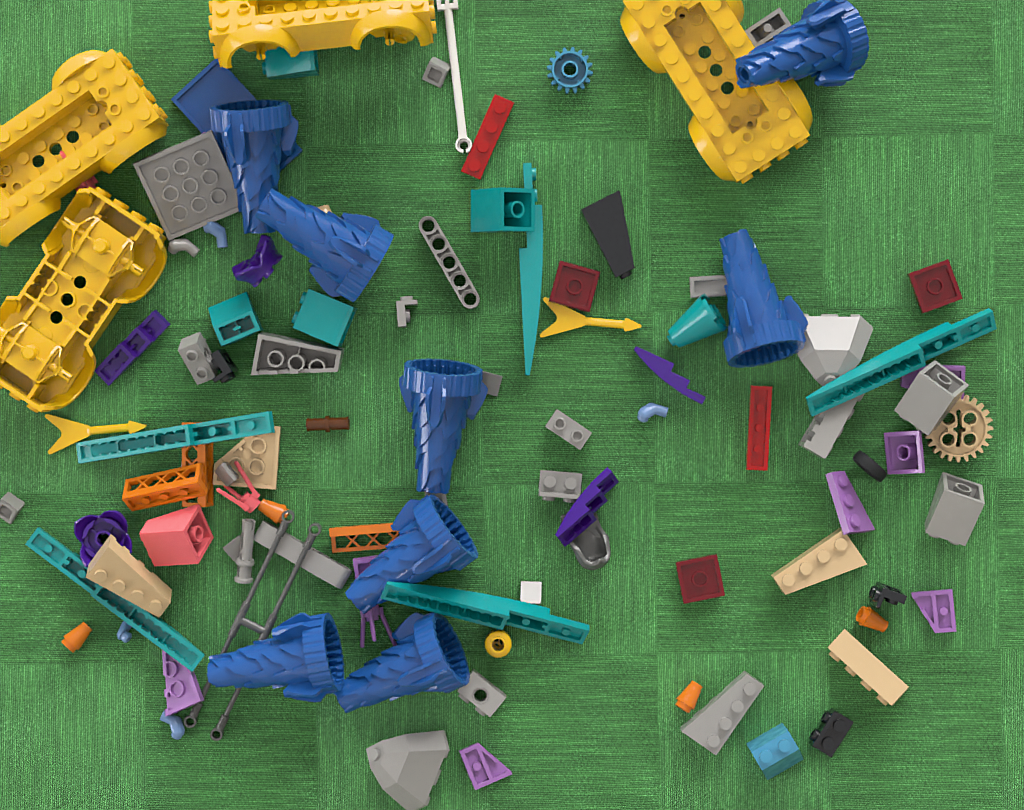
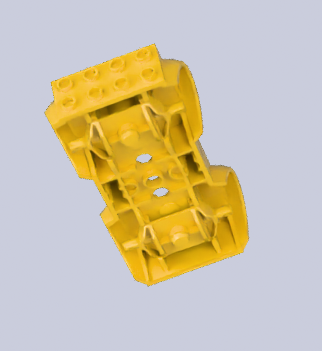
[209,0,437,69]
[620,0,813,184]
[0,49,169,247]
[0,186,167,413]

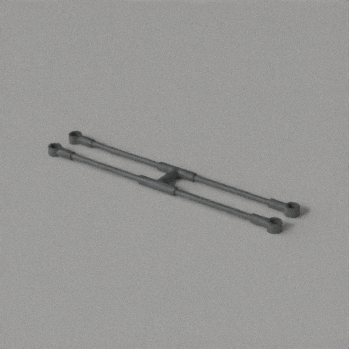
[184,510,322,741]

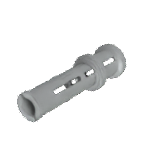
[234,519,256,584]

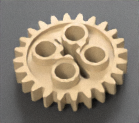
[924,395,993,463]

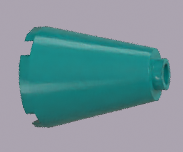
[667,294,728,348]

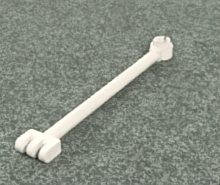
[436,0,472,154]

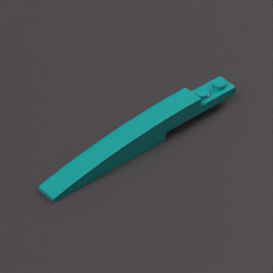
[519,163,543,375]
[806,308,997,417]
[76,411,275,464]
[25,527,205,672]
[381,581,589,644]

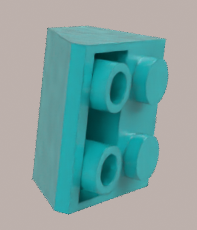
[208,292,263,347]

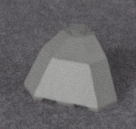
[797,314,873,386]
[366,730,450,810]

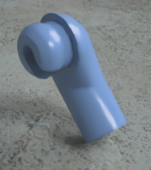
[203,221,228,248]
[637,403,668,423]
[117,620,132,643]

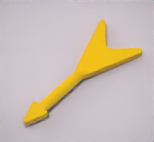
[540,297,641,338]
[45,414,147,454]

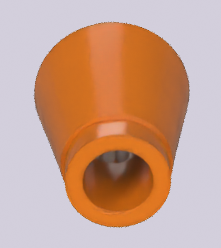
[258,498,289,524]
[856,606,889,632]
[61,621,92,653]
[675,681,703,713]

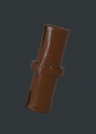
[306,416,350,432]

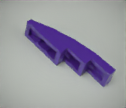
[94,310,171,386]
[633,346,706,404]
[555,467,619,547]

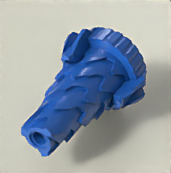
[735,0,869,88]
[209,99,299,234]
[254,188,394,302]
[719,229,808,368]
[399,358,488,494]
[345,495,478,614]
[333,612,470,713]
[207,613,345,702]

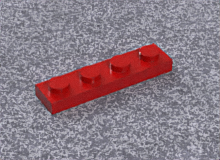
[461,94,514,180]
[746,385,772,471]

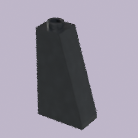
[581,190,635,280]

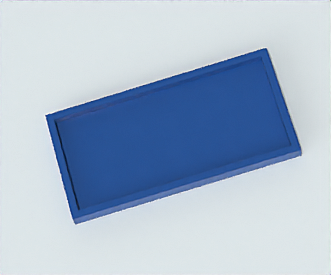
[171,59,303,172]

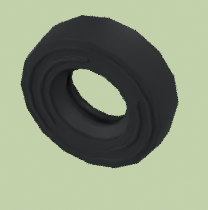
[852,450,887,482]

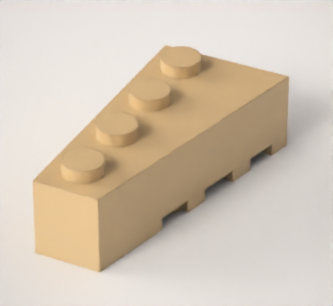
[771,528,867,595]
[86,534,172,617]
[828,629,909,706]

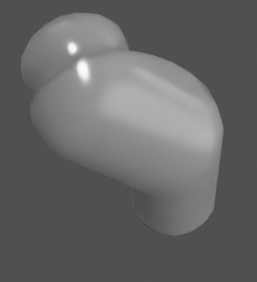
[168,238,200,257]

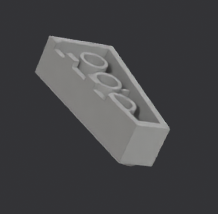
[251,332,345,375]
[798,393,865,459]
[680,671,764,755]

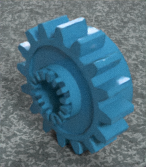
[547,47,593,94]

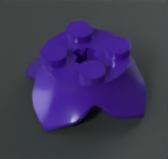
[232,234,283,288]
[74,510,132,568]

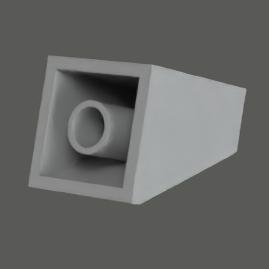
[894,360,969,436]
[925,472,985,546]

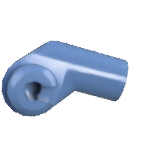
[160,711,185,740]

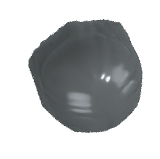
[560,512,611,570]

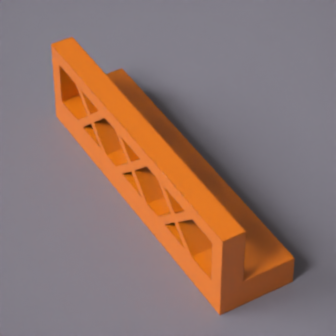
[182,422,214,507]
[122,463,208,511]
[329,523,399,553]

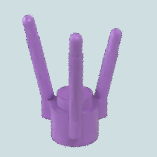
[360,604,397,648]

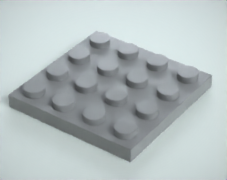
[133,130,239,240]

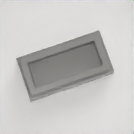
[689,275,727,298]

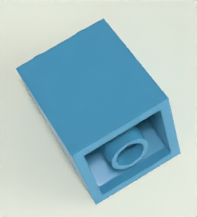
[746,723,804,780]

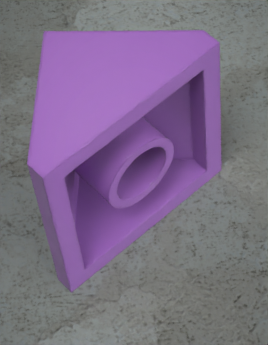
[884,430,925,474]

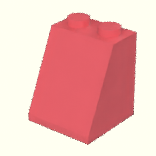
[139,504,214,567]

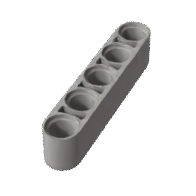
[419,216,480,309]
[254,520,352,589]

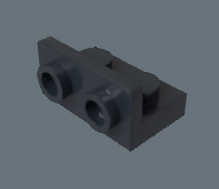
[211,349,239,384]
[868,582,907,609]
[809,708,854,758]

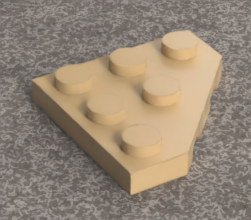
[213,426,281,490]

